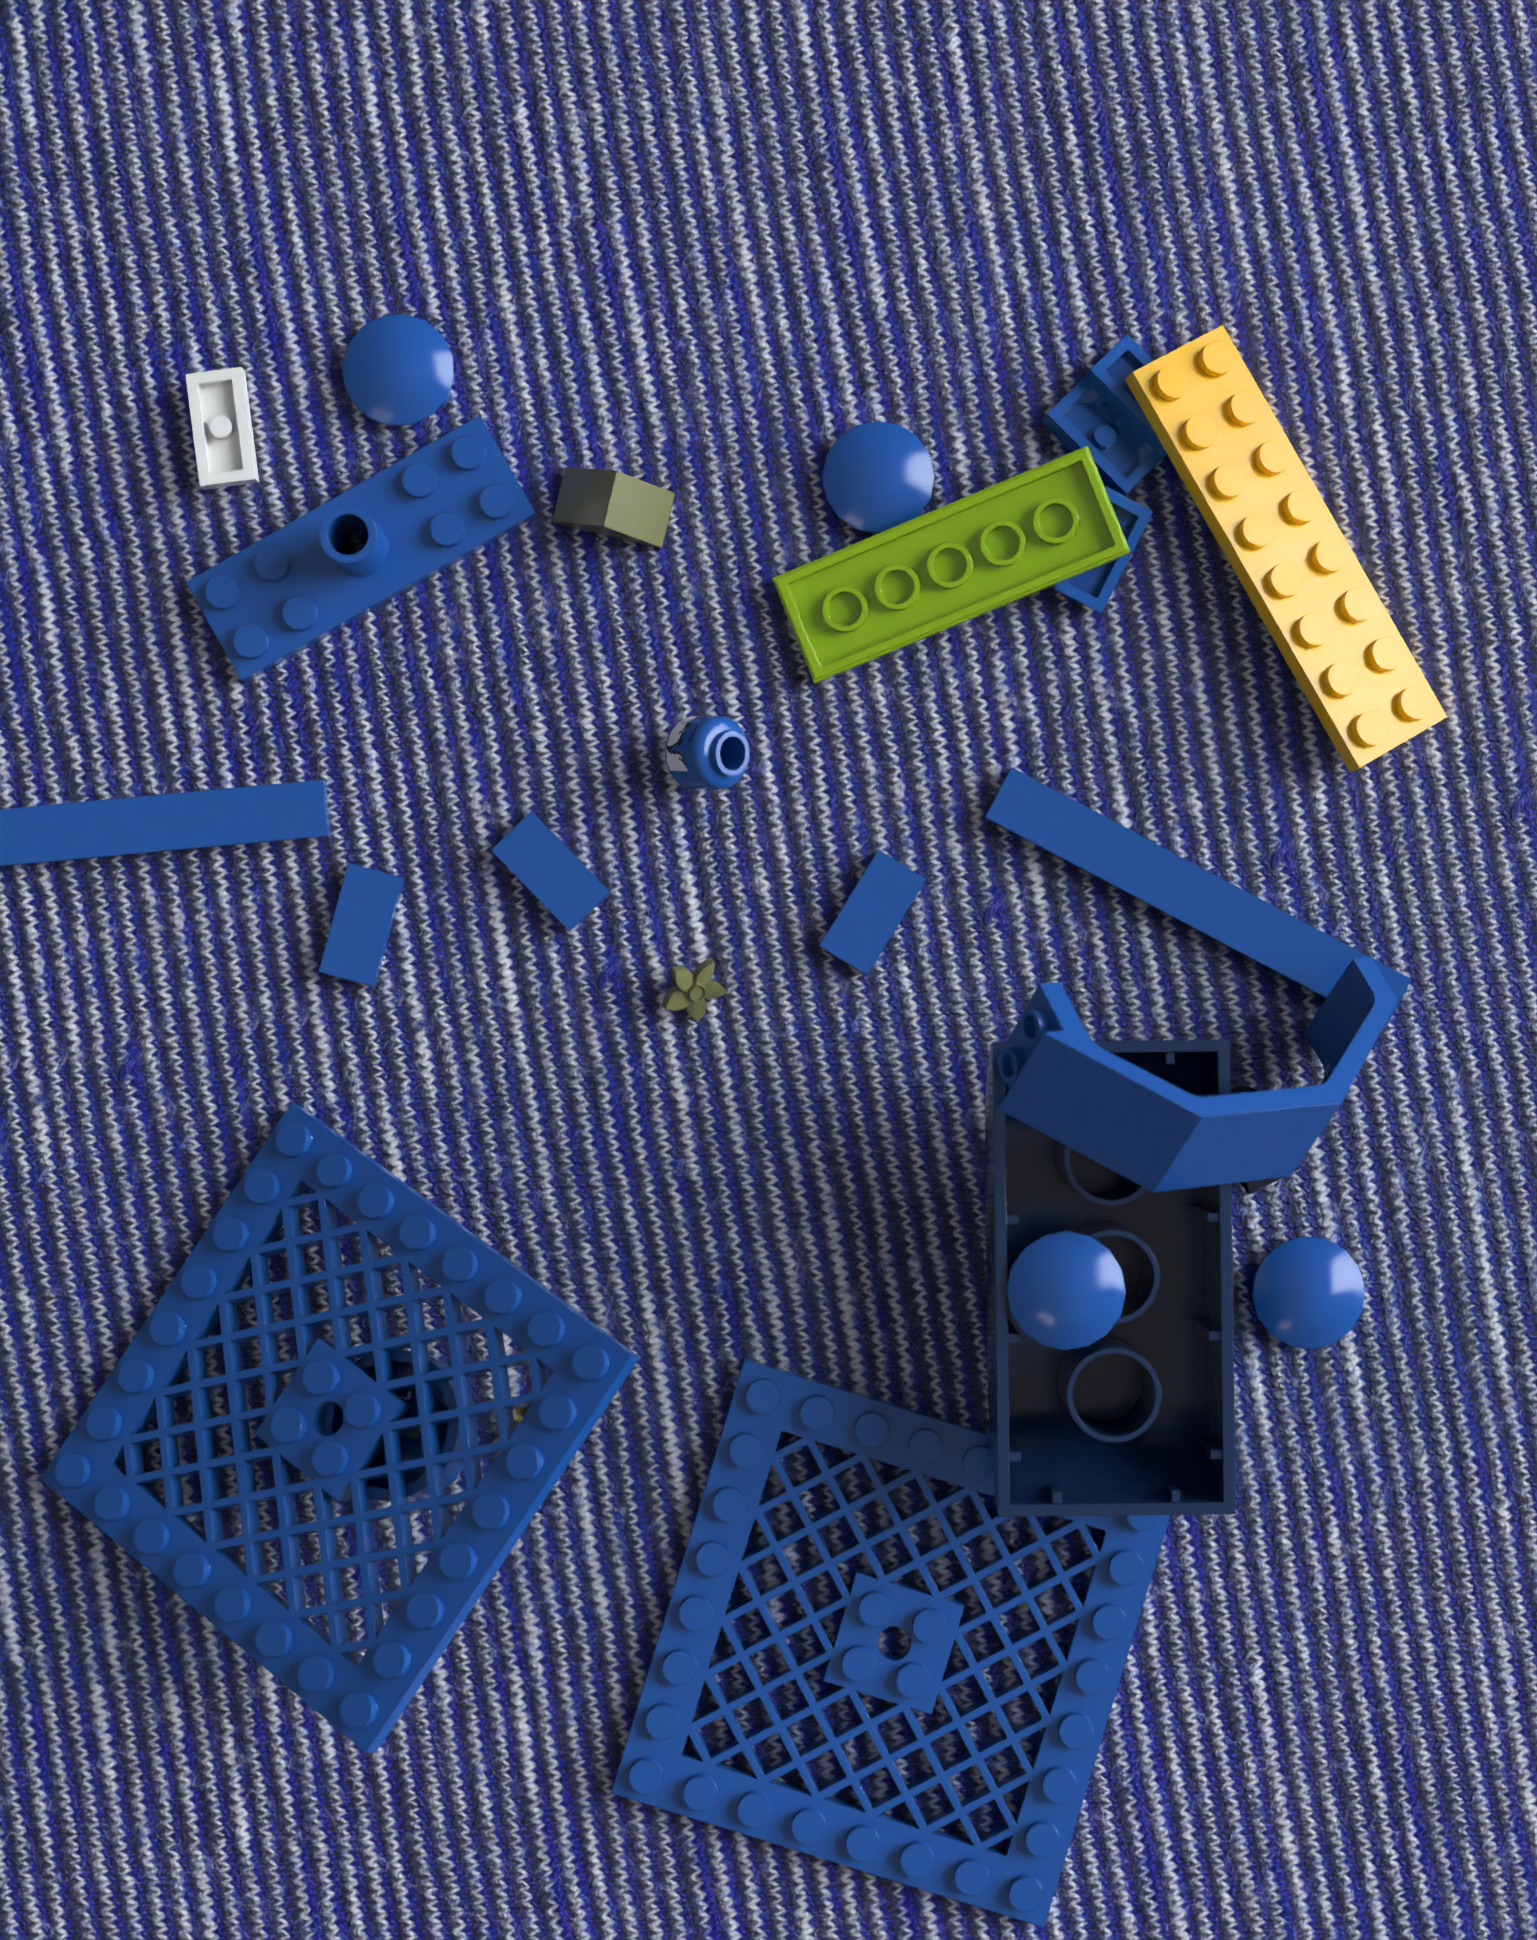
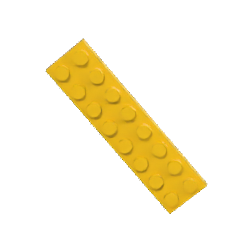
[1125,325,1447,773]

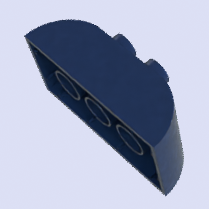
[985,1039,1236,1517]

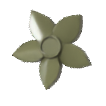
[662,957,728,1022]

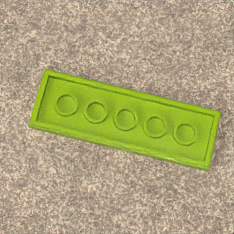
[772,446,1131,684]

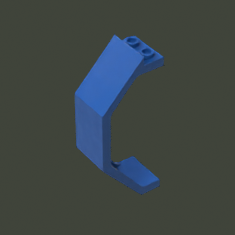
[996,957,1398,1193]

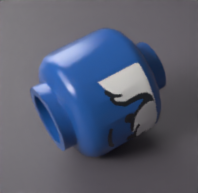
[665,716,749,790]

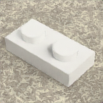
[185,367,259,490]

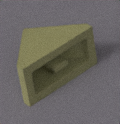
[552,467,675,549]

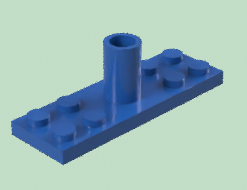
[186,415,537,682]

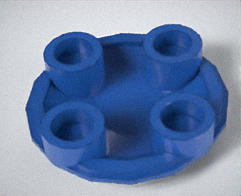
[342,314,454,426]
[822,421,935,535]
[1007,1230,1126,1350]
[1252,1236,1365,1349]

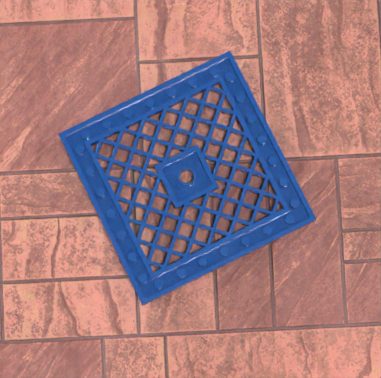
[40,1103,640,1753]
[611,1358,1171,1927]

